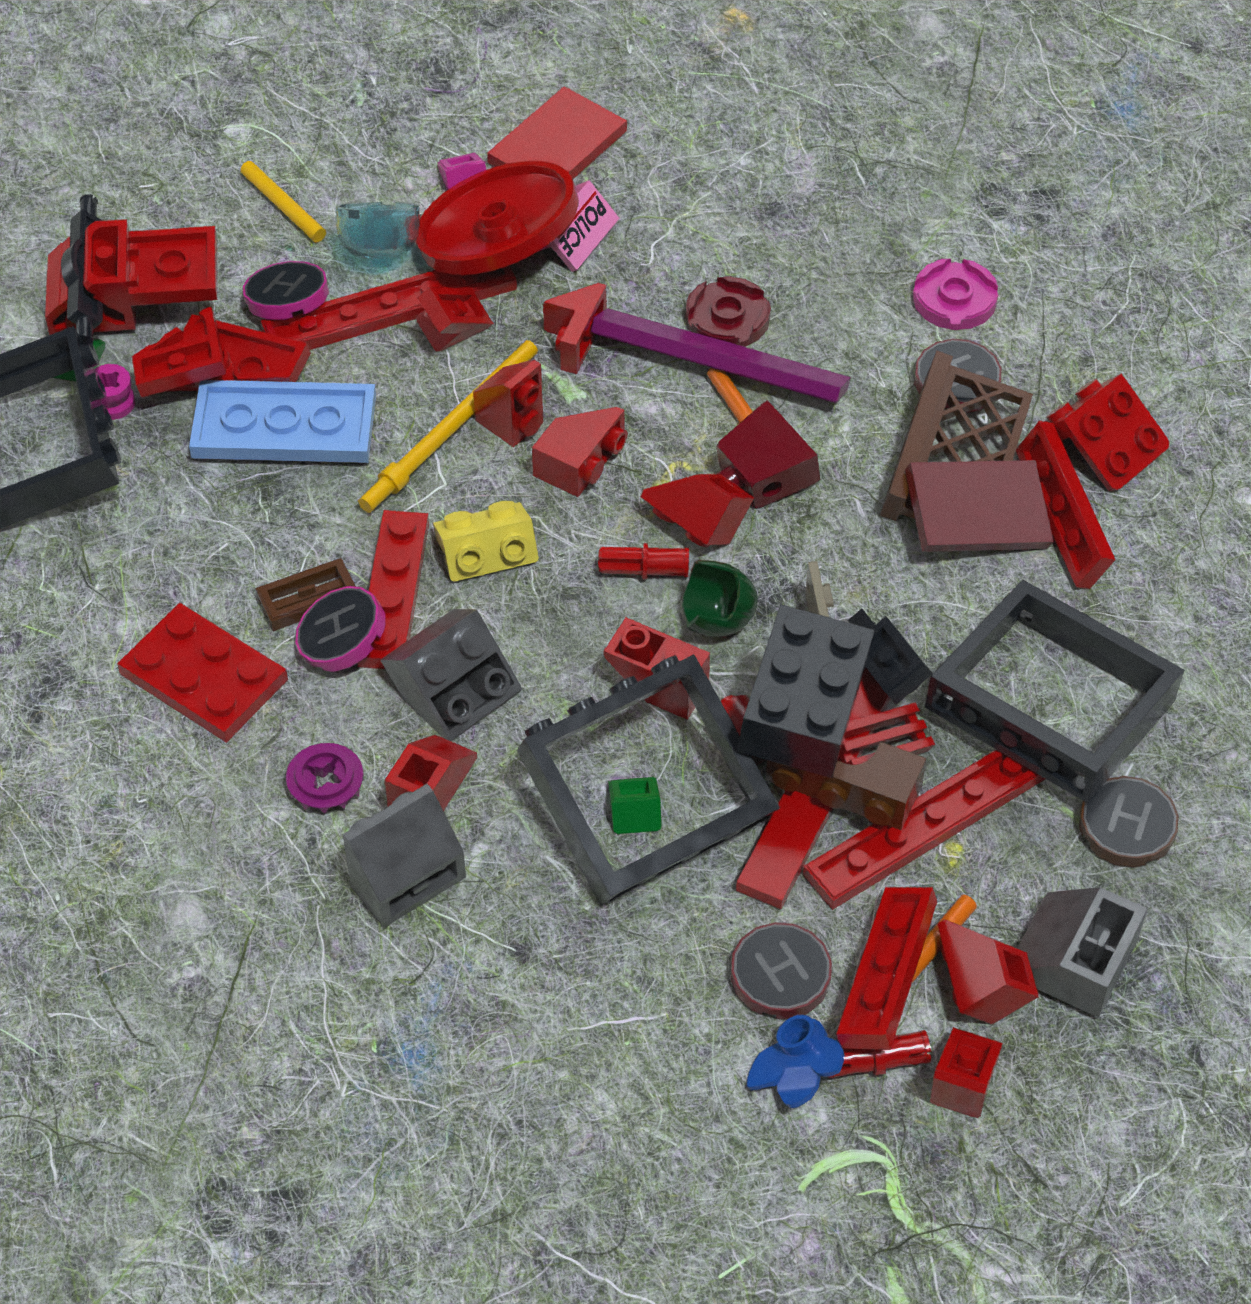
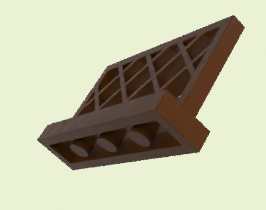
[880,351,1033,521]

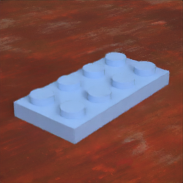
[189,380,376,463]

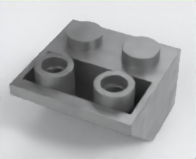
[381,609,523,741]
[343,784,466,928]
[1017,887,1148,1017]

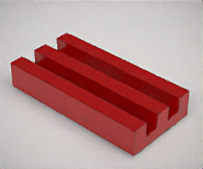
[839,702,935,765]

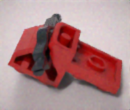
[45,194,218,345]

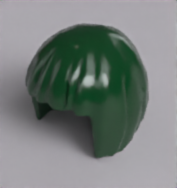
[682,560,758,637]

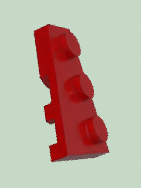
[166,314,311,392]

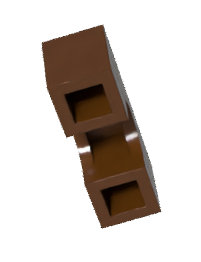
[765,742,927,830]

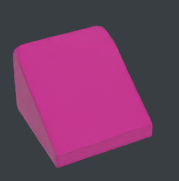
[437,152,486,190]

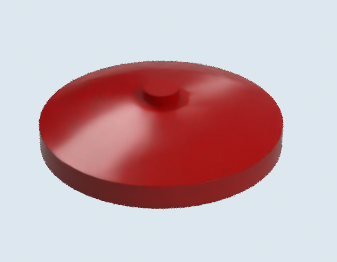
[415,161,579,275]

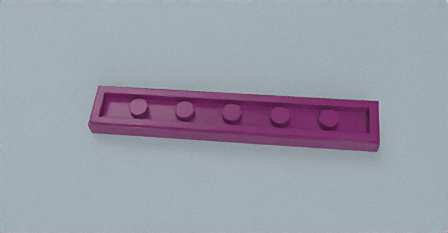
[591,308,851,403]

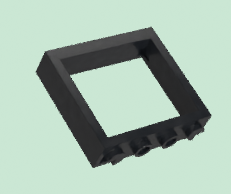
[0,326,121,529]
[924,580,1185,803]
[517,654,780,906]

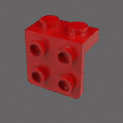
[1046,373,1169,492]

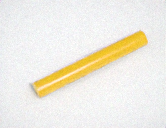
[240,161,326,243]

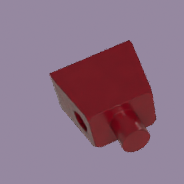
[716,400,820,508]

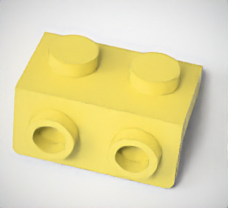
[433,501,539,582]

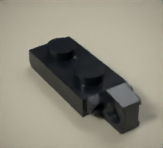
[848,608,933,704]

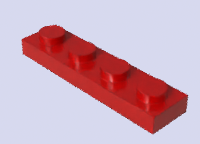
[1016,421,1116,589]
[357,510,429,669]
[836,887,937,1050]

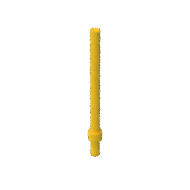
[358,340,538,513]

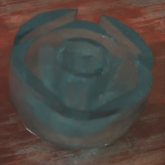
[335,202,420,267]

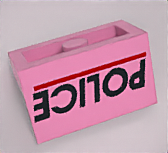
[536,180,619,272]

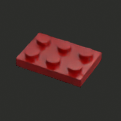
[117,602,288,743]

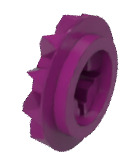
[286,743,364,814]

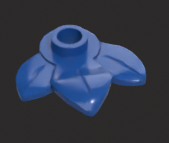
[747,1015,844,1108]

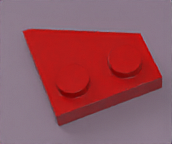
[132,307,226,398]

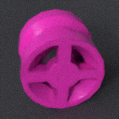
[94,364,136,420]

